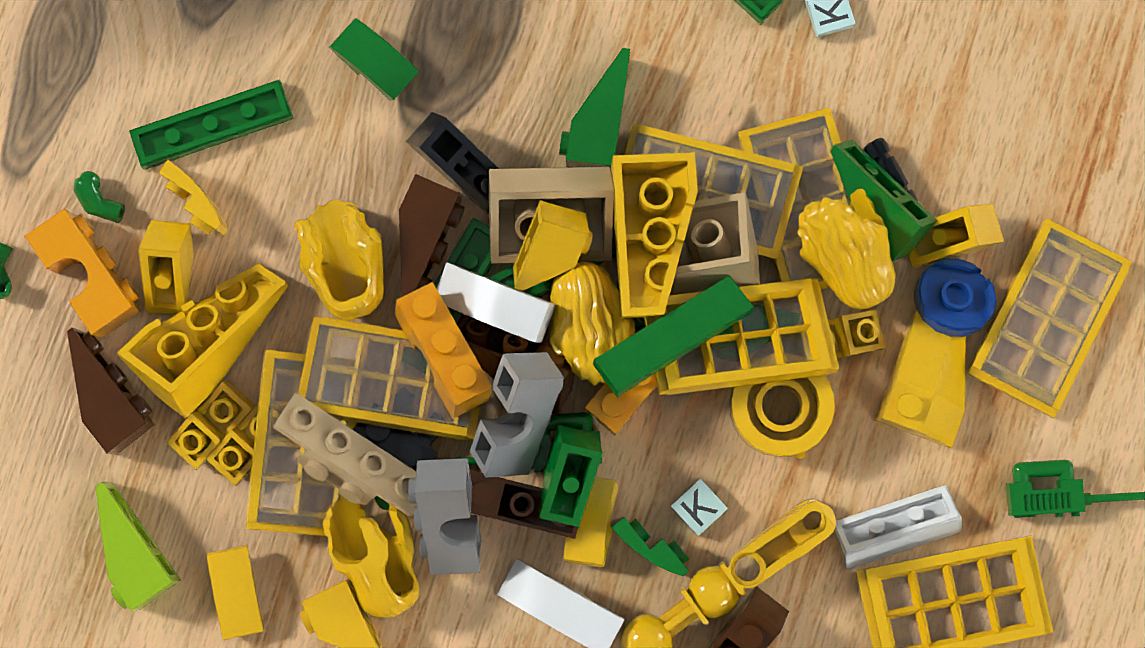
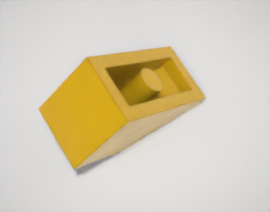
[513,200,593,291]
[909,203,1004,267]
[139,220,194,315]
[300,579,383,648]

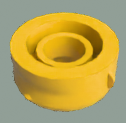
[729,353,835,459]

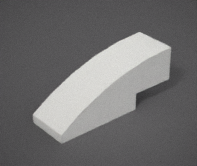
[437,262,556,343]
[497,559,624,648]

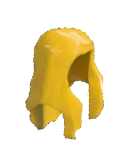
[797,189,896,309]
[294,199,384,321]
[549,262,636,386]
[323,499,420,618]

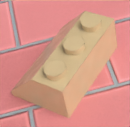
[489,167,614,263]
[670,192,760,295]

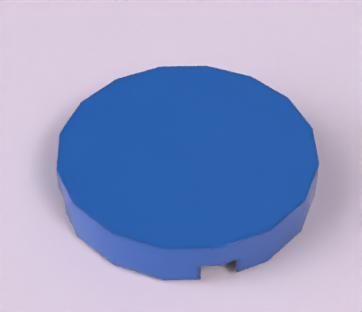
[914,258,996,337]

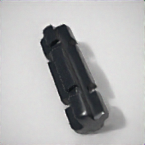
[864,138,918,201]

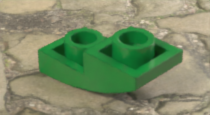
[329,18,419,101]
[612,517,689,576]

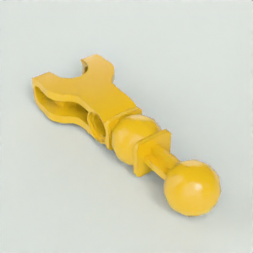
[621,499,836,648]

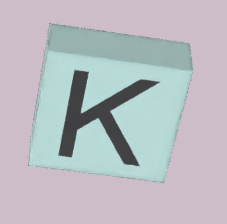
[805,0,856,38]
[671,479,728,536]

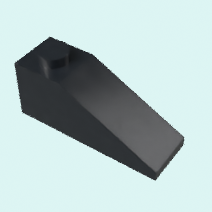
[406,112,499,215]

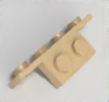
[274,394,417,517]

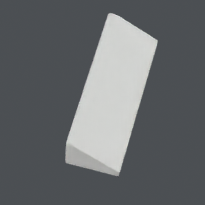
[834,485,962,569]

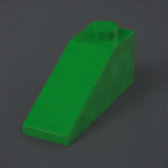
[559,48,630,169]
[830,140,938,262]

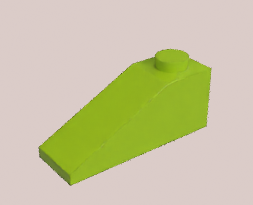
[95,482,181,612]

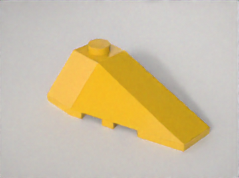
[610,152,698,318]
[117,263,288,419]
[874,307,966,448]

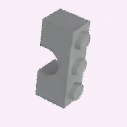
[470,352,564,478]
[408,458,482,575]

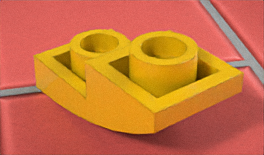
[159,160,228,236]
[793,309,885,360]
[166,380,256,470]
[206,402,285,486]
[564,477,618,567]
[207,545,264,640]

